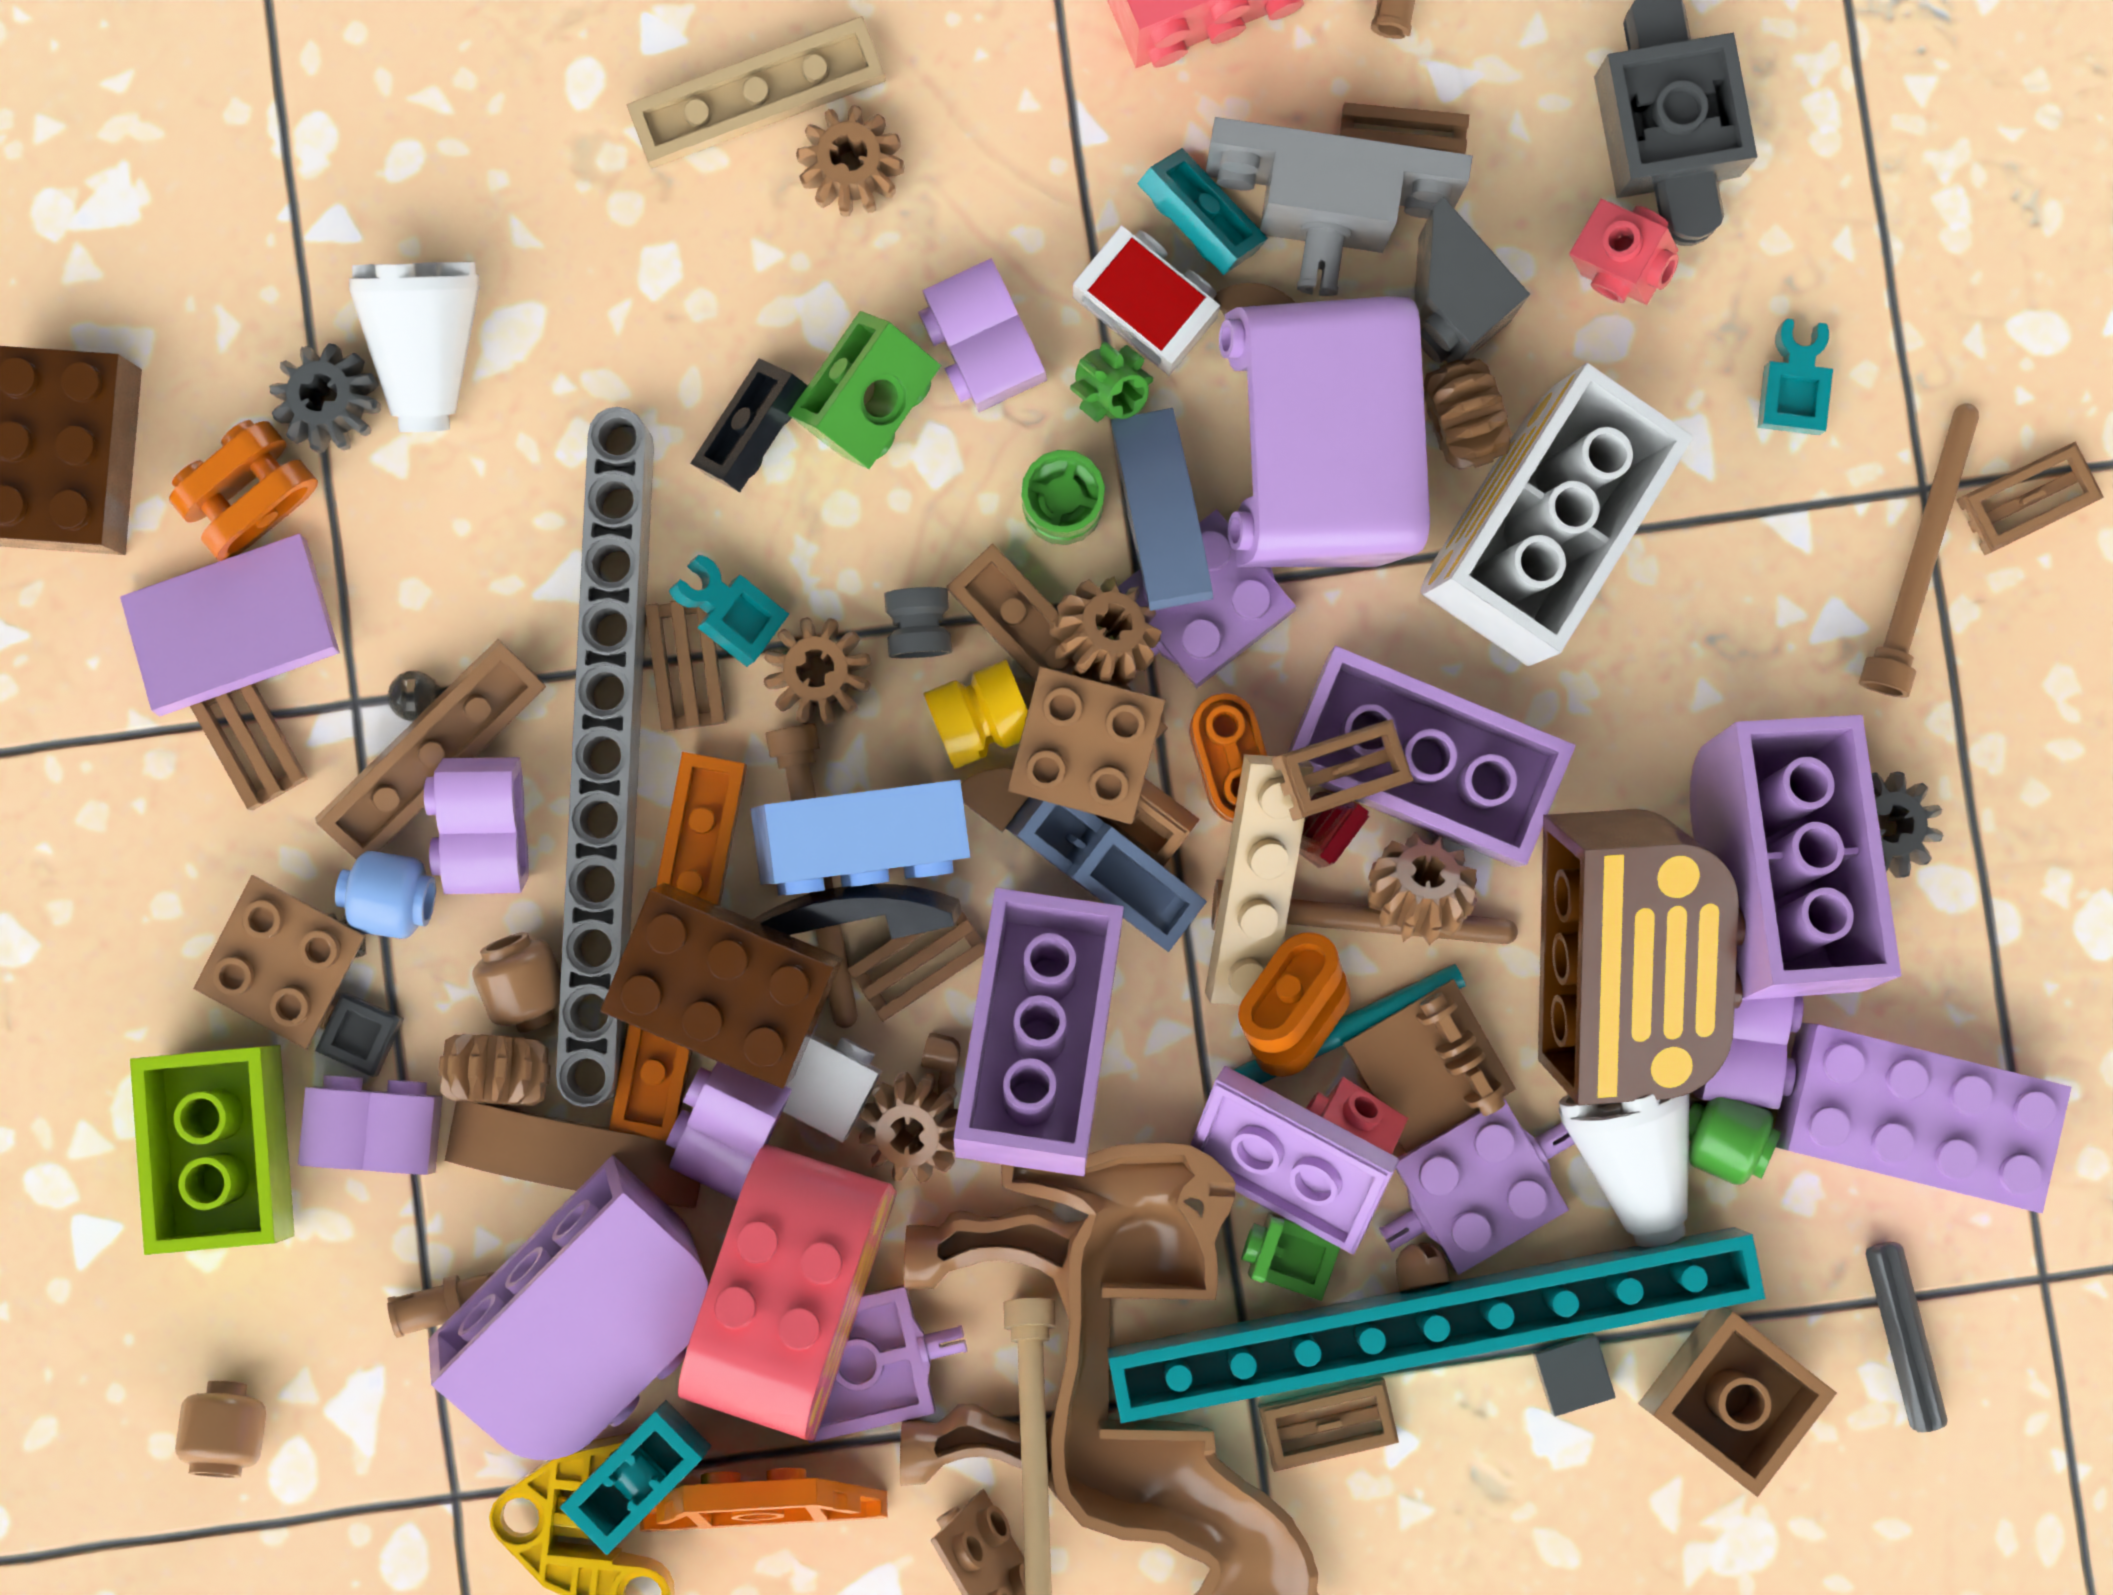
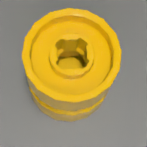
[923,659,1028,769]

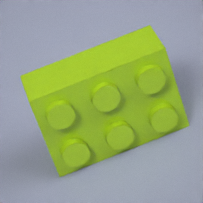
[130,1045,295,1255]

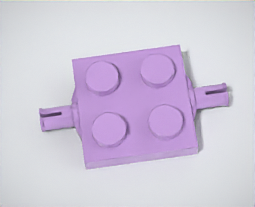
[1118,509,1296,689]
[1379,1098,1575,1275]
[808,1285,968,1443]

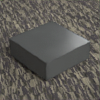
[315,992,404,1077]
[1532,1333,1616,1417]

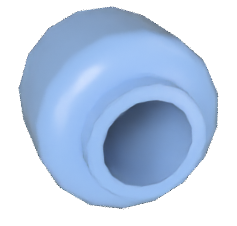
[335,851,436,939]

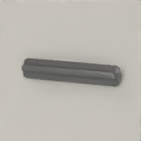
[1865,1242,1948,1433]

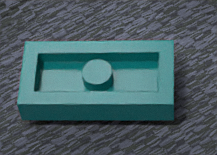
[1137,148,1268,275]

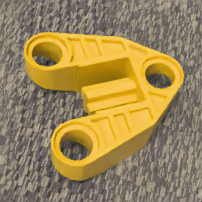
[489,1432,676,1595]

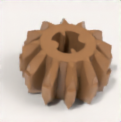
[796,105,905,217]
[1423,358,1511,470]
[1049,576,1162,686]
[764,617,872,725]
[1367,832,1477,946]
[438,1034,551,1106]
[859,1072,958,1183]

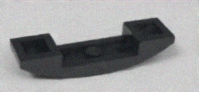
[753,884,962,939]

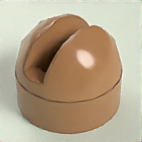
[1396,1243,1450,1292]

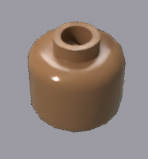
[472,932,561,1033]
[175,1381,266,1478]

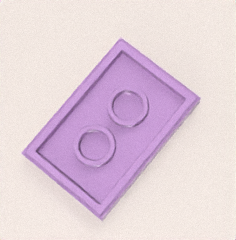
[120,533,340,717]
[1190,1066,1400,1255]

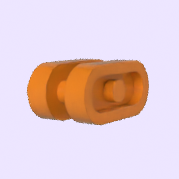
[169,420,318,561]
[1189,693,1267,823]
[1238,932,1351,1077]

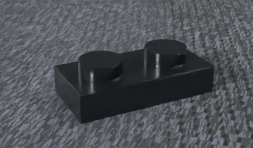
[690,358,808,493]

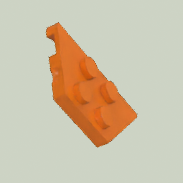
[640,1468,888,1532]

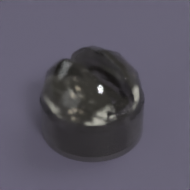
[387,670,442,722]

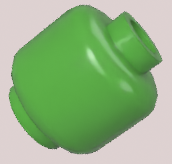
[1689,1097,1781,1185]

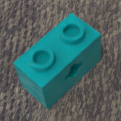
[559,1400,712,1555]

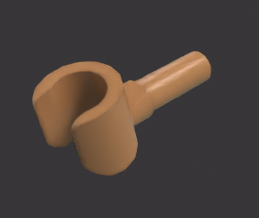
[921,1032,961,1109]

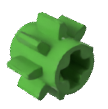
[1070,342,1153,423]

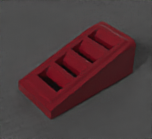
[1299,792,1370,868]

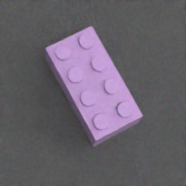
[1287,645,1576,867]
[953,888,1124,1177]
[1774,1023,2072,1214]

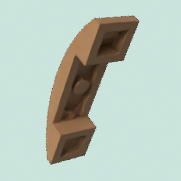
[444,1101,701,1208]

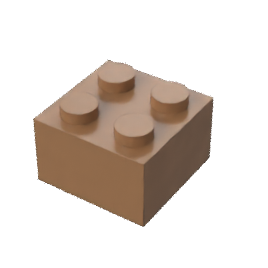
[1638,1307,1837,1498]

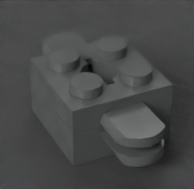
[1594,0,1758,246]

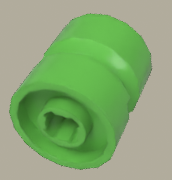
[1021,450,1105,545]

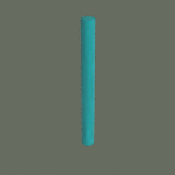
[1233,964,1466,1084]

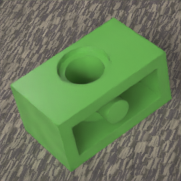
[788,311,942,470]

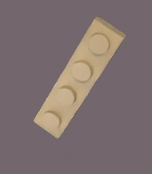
[626,16,886,169]
[1205,754,1314,1005]

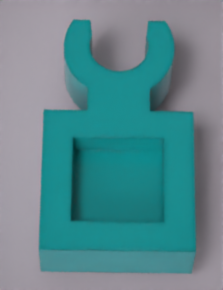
[1757,319,1833,436]
[669,555,789,667]

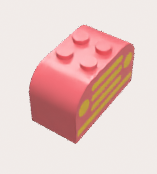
[678,1144,897,1441]

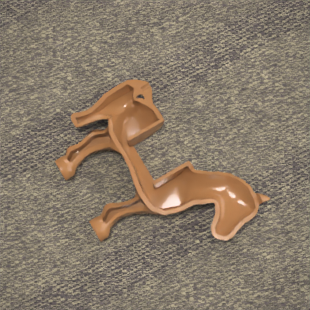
[900,1143,1319,1595]

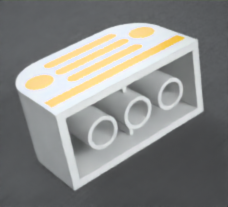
[1420,363,1694,666]

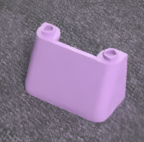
[1219,296,1430,567]

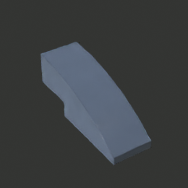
[1111,408,1213,611]
[1005,797,1207,952]

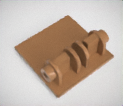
[1007,666,1166,824]
[193,875,366,1049]
[1343,979,1516,1153]
[930,1489,1025,1595]

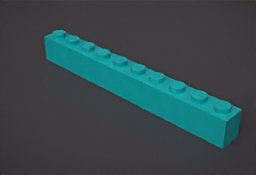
[1107,1227,1766,1423]

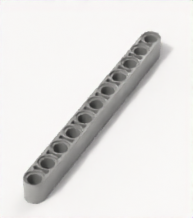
[556,407,654,1107]

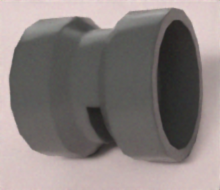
[884,587,952,659]

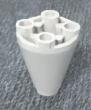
[349,262,480,432]
[1558,1094,1689,1247]

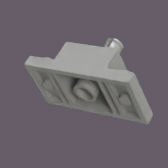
[1205,117,1473,296]

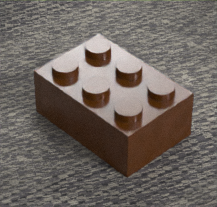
[0,346,142,555]
[600,883,843,1089]

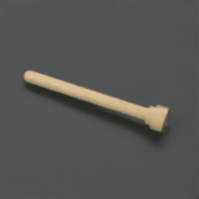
[1003,1298,1056,1595]

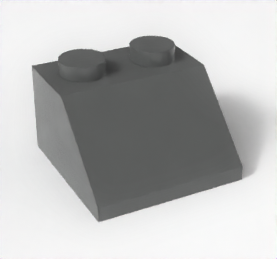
[1414,197,1530,364]

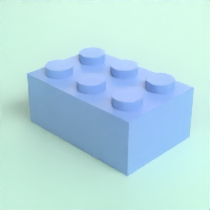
[750,779,971,896]

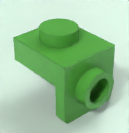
[1241,1212,1340,1301]

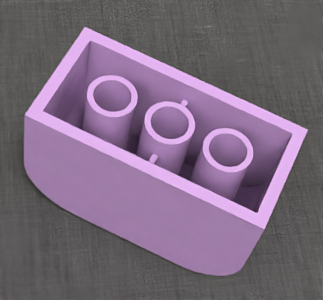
[1690,715,1902,1000]
[428,1155,708,1460]

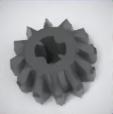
[269,343,381,453]
[1871,771,1944,878]

